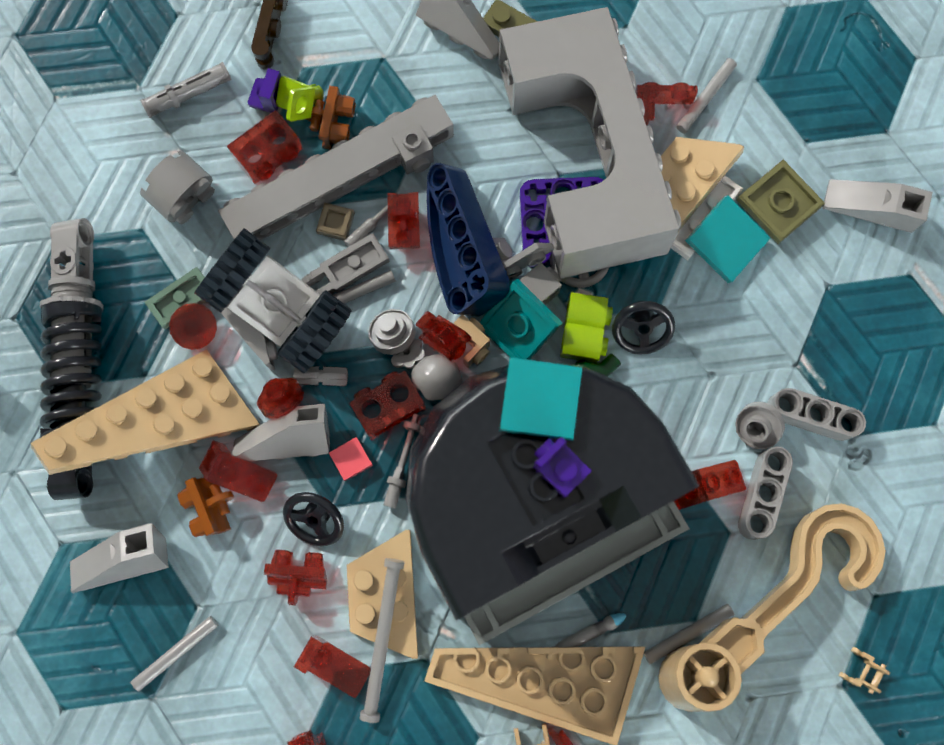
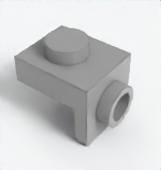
[392,123,434,175]

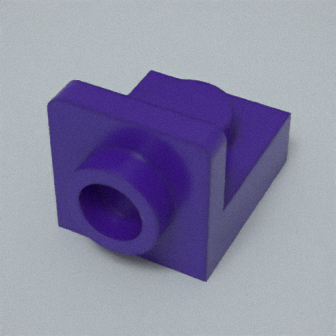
[247,68,281,114]
[533,436,592,498]

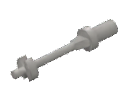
[383,414,422,509]

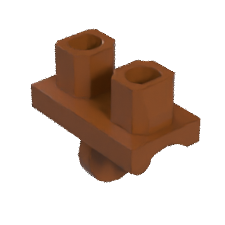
[306,85,356,150]
[177,476,234,537]

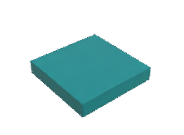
[685,195,770,283]
[479,279,563,360]
[500,357,582,441]

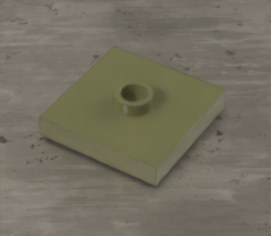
[736,159,826,244]

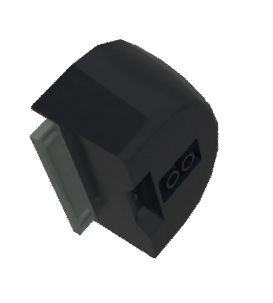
[406,363,700,646]

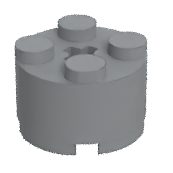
[140,150,215,225]

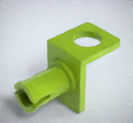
[276,76,324,122]

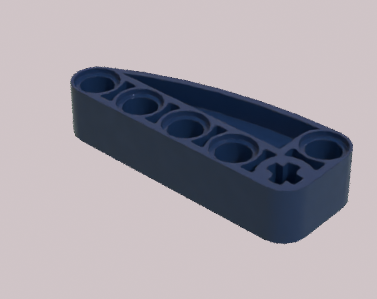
[426,163,510,317]

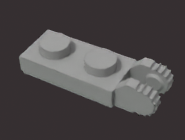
[301,233,390,295]

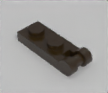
[251,0,288,69]

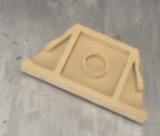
[661,137,744,232]
[347,530,418,659]

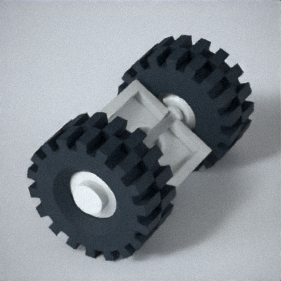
[194,228,352,374]

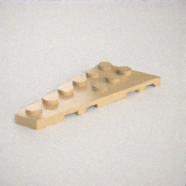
[31,349,260,475]
[425,646,645,745]

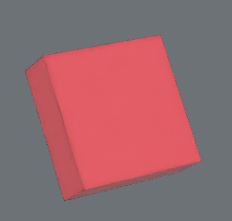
[329,437,373,481]

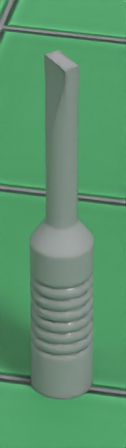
[344,194,402,247]

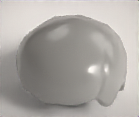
[411,354,462,400]

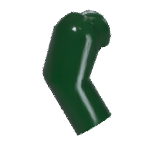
[574,353,621,377]

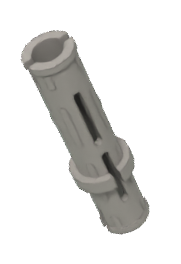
[140,62,232,118]

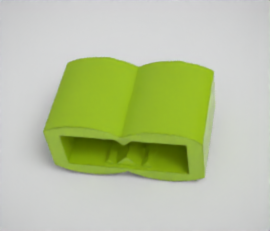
[560,292,613,363]

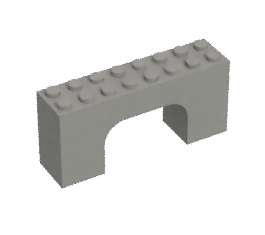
[498,7,681,279]

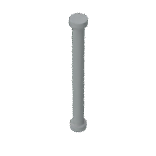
[359,558,405,723]

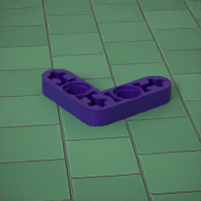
[519,177,604,268]

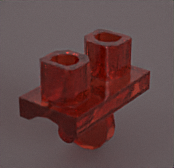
[387,192,420,249]
[416,311,472,361]
[264,550,328,606]

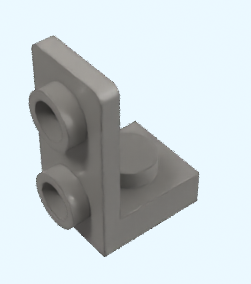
[493,238,554,279]

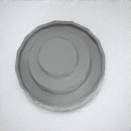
[368,309,416,355]
[735,402,785,449]

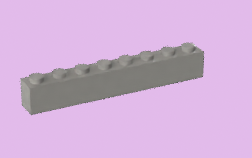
[218,95,454,240]

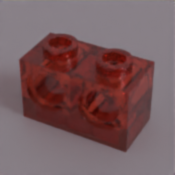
[227,110,303,184]
[349,371,426,440]

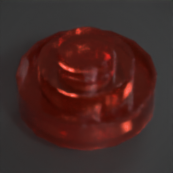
[169,303,217,350]
[257,378,304,419]

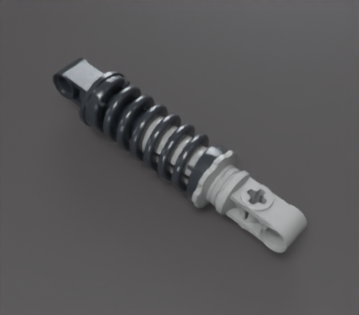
[39,218,103,500]

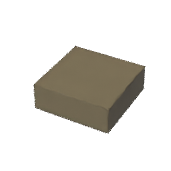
[316,202,355,241]

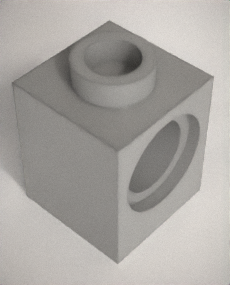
[520,262,562,305]

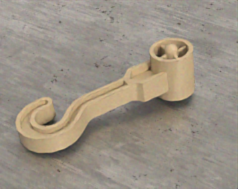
[658,503,886,712]

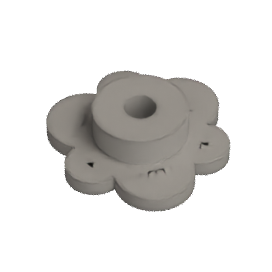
[391,339,425,369]

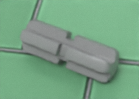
[293,366,348,386]

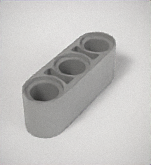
[767,388,866,441]
[738,446,793,540]

